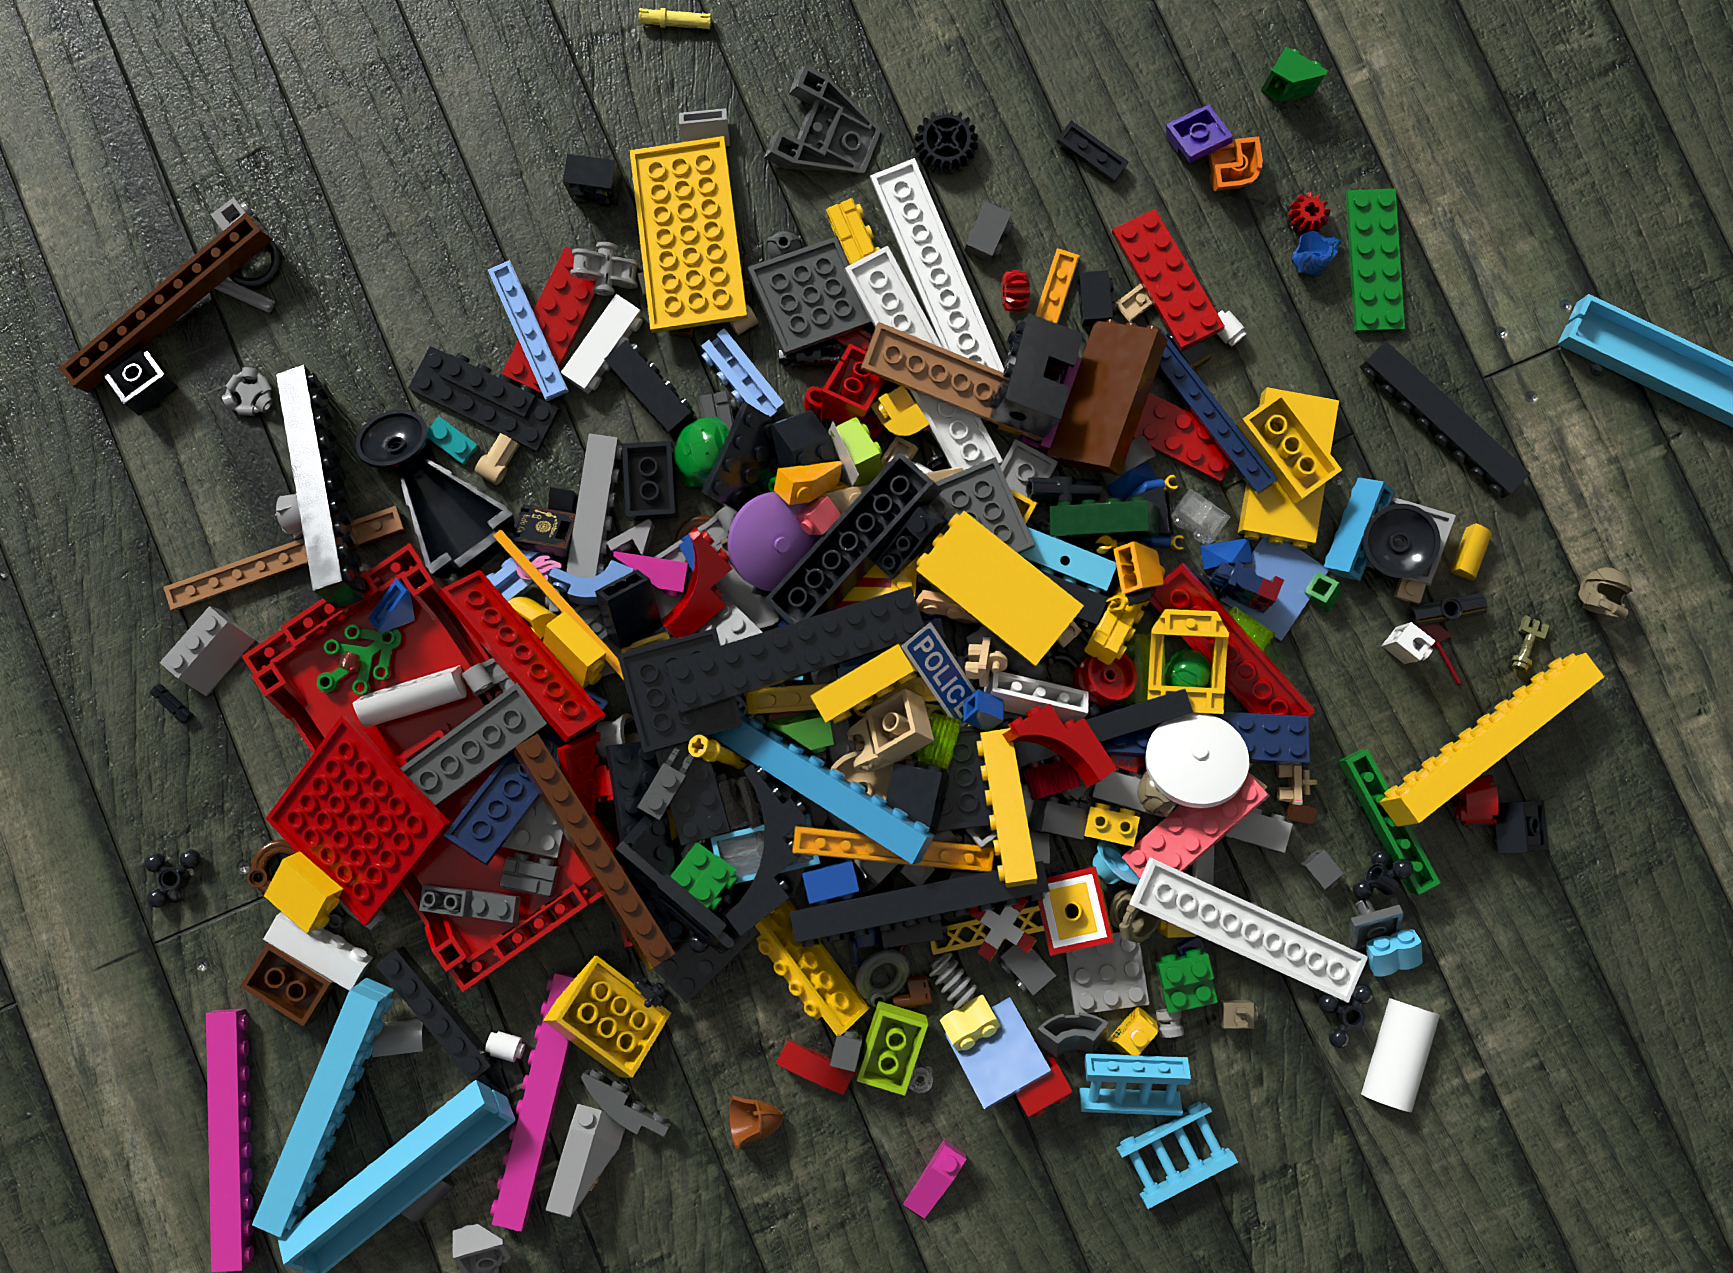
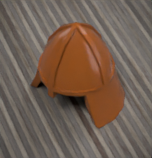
[729,1095,784,1150]

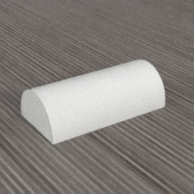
[352,665,467,728]
[1361,998,1440,1112]

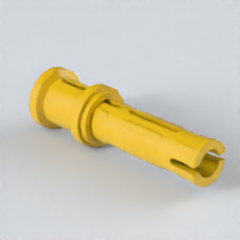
[688,735,747,769]

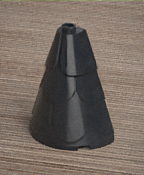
[398,454,515,579]

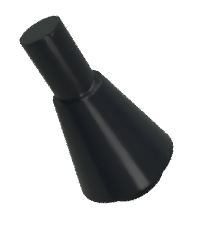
[915,430,946,471]

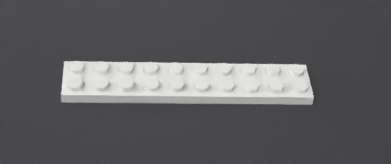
[870,158,1004,372]
[844,246,1003,470]
[1129,857,1368,1002]

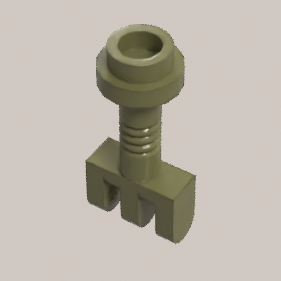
[1511,615,1549,672]

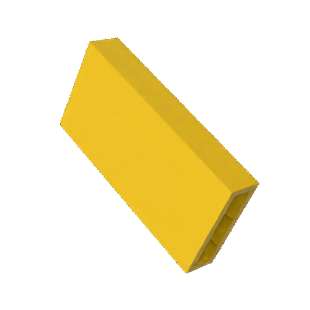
[1238,387,1339,549]
[916,511,1084,667]

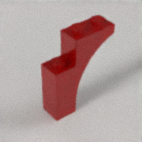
[661,527,732,638]
[1002,704,1117,787]

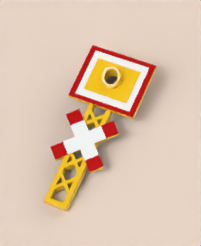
[930,867,1114,961]

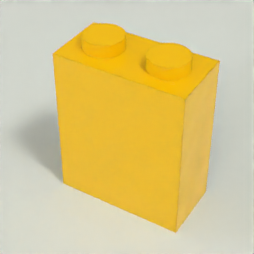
[543,611,606,689]
[264,852,343,934]

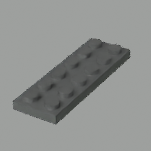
[400,683,548,806]

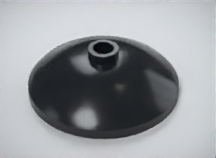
[355,410,428,469]
[1363,504,1441,578]

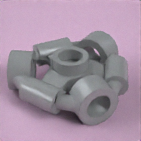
[222,367,273,416]

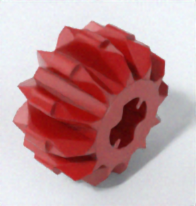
[1288,192,1331,233]
[1001,270,1030,312]

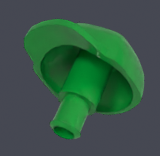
[675,417,729,487]

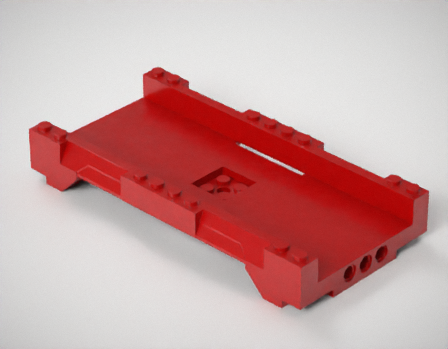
[242,543,625,992]

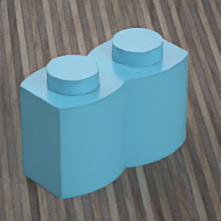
[1366,929,1423,976]

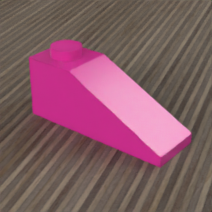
[613,551,689,597]
[903,1139,967,1219]

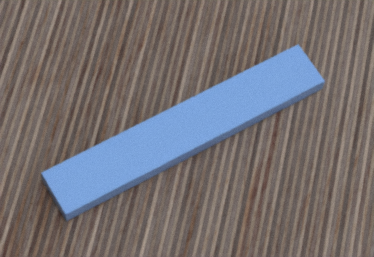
[488,260,569,401]

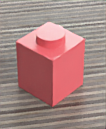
[796,496,841,535]

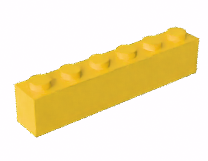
[976,728,1037,888]

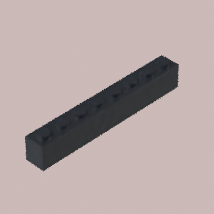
[1360,341,1531,498]

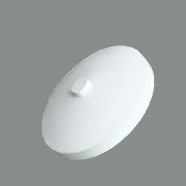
[1145,713,1249,808]

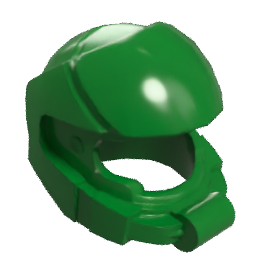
[1163,648,1211,688]

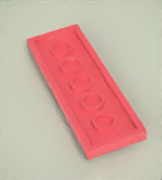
[1122,772,1270,878]

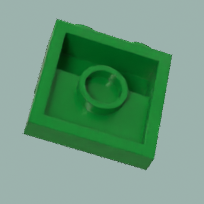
[670,842,738,911]
[1155,949,1218,1014]

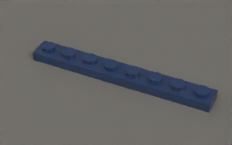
[1158,329,1278,496]

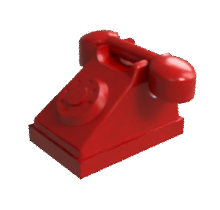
[803,344,886,440]

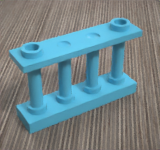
[1079,1054,1191,1116]
[1116,1102,1238,1209]

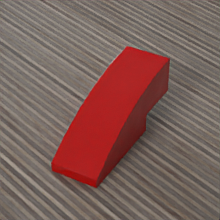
[776,1038,855,1095]

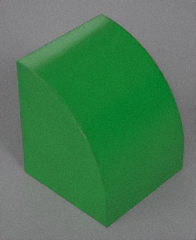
[1304,571,1342,612]

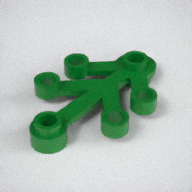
[317,625,402,695]

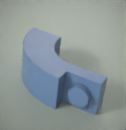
[549,560,634,605]

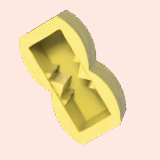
[940,995,1001,1051]

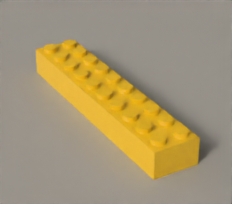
[1379,653,1604,827]

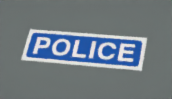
[901,622,976,727]

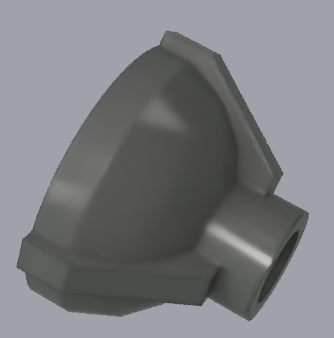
[767,231,801,259]
[858,873,894,898]

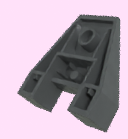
[763,64,881,174]

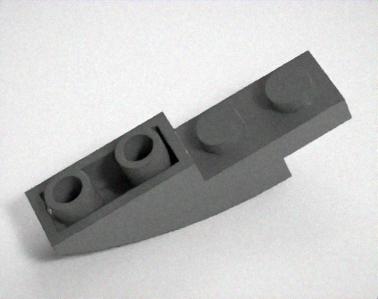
[419,885,521,923]
[581,1068,671,1137]

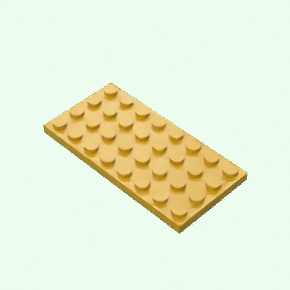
[630,136,748,333]

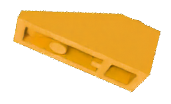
[774,461,843,505]

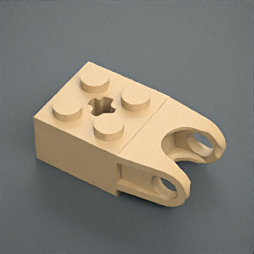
[847,688,934,773]

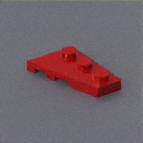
[557,731,601,815]

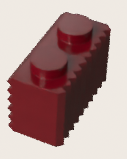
[1022,755,1081,800]

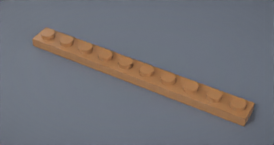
[163,506,406,611]

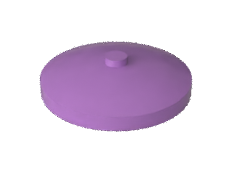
[728,492,823,591]

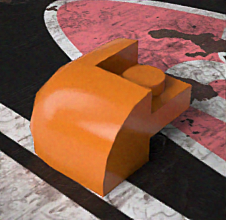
[1208,137,1263,191]

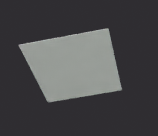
[828,422,859,487]

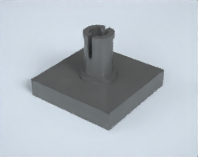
[1348,899,1403,950]

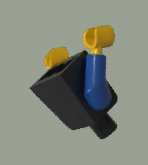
[1126,475,1184,551]

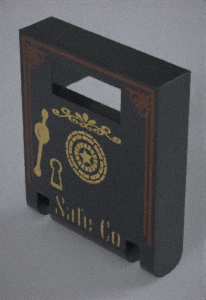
[510,505,576,558]

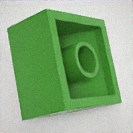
[765,710,834,753]

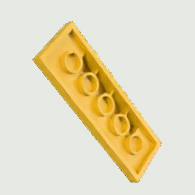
[754,899,870,1036]

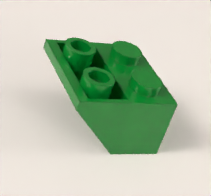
[1260,47,1328,102]

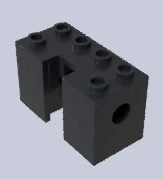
[989,313,1083,438]

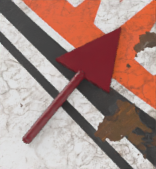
[1419,623,1461,685]

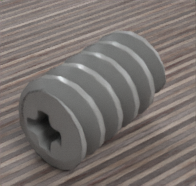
[925,952,976,1010]

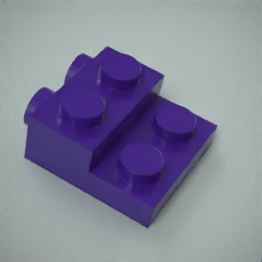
[1166,104,1233,163]

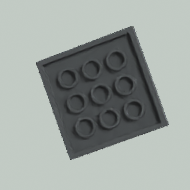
[747,236,873,356]
[926,457,1035,554]

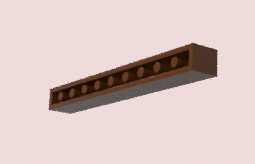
[59,212,273,393]
[514,734,675,971]

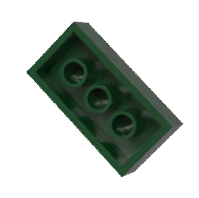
[1050,497,1159,542]

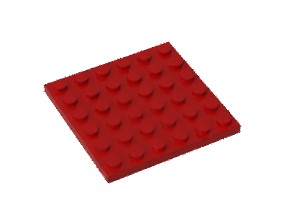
[265,713,451,926]

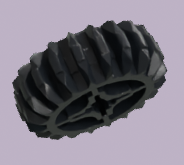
[914,108,978,175]

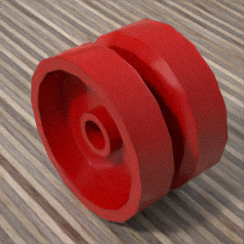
[1073,653,1137,709]

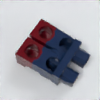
[1209,561,1284,614]

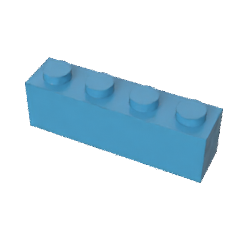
[1324,478,1395,581]

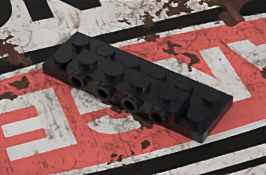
[408,346,560,453]

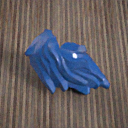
[1291,231,1342,276]

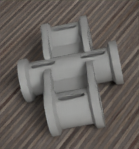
[570,242,640,296]

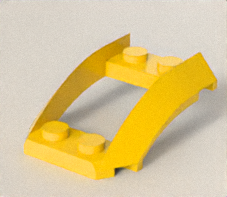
[1148,609,1229,714]

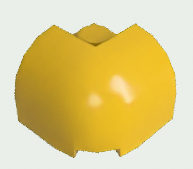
[871,386,930,437]

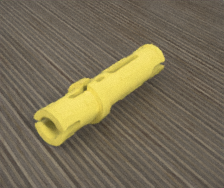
[639,8,711,30]

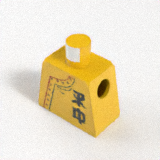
[1107,1006,1159,1056]

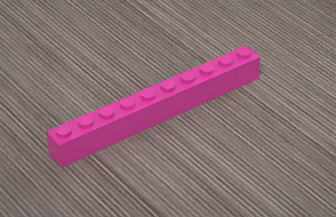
[490,971,577,1232]
[206,1009,254,1272]

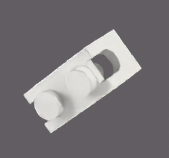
[1382,622,1435,664]

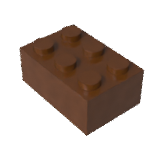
[240,943,337,1027]

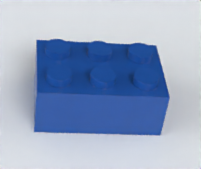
[802,859,860,906]

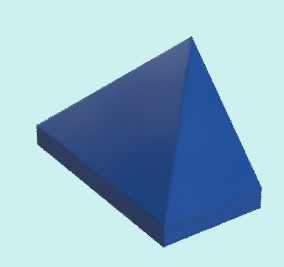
[1106,462,1158,502]
[1200,538,1253,570]
[368,578,415,632]

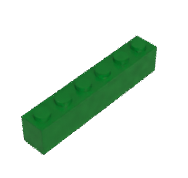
[1338,749,1441,895]

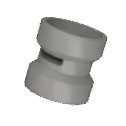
[1156,1009,1184,1038]

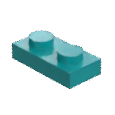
[428,416,479,465]

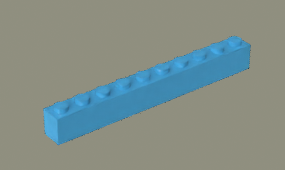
[710,708,935,864]

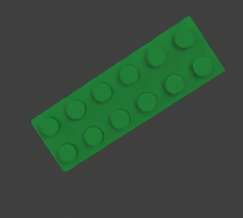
[1345,189,1405,333]

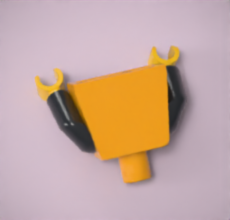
[1096,535,1165,612]

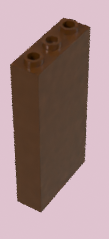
[1047,319,1168,476]

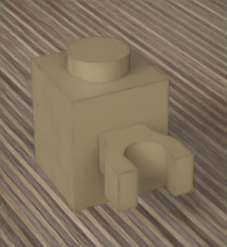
[1218,1000,1258,1029]

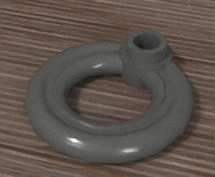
[855,949,911,1007]

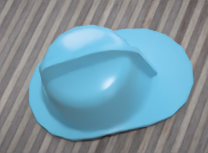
[1092,840,1140,885]

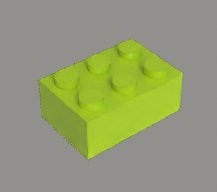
[856,1001,928,1096]

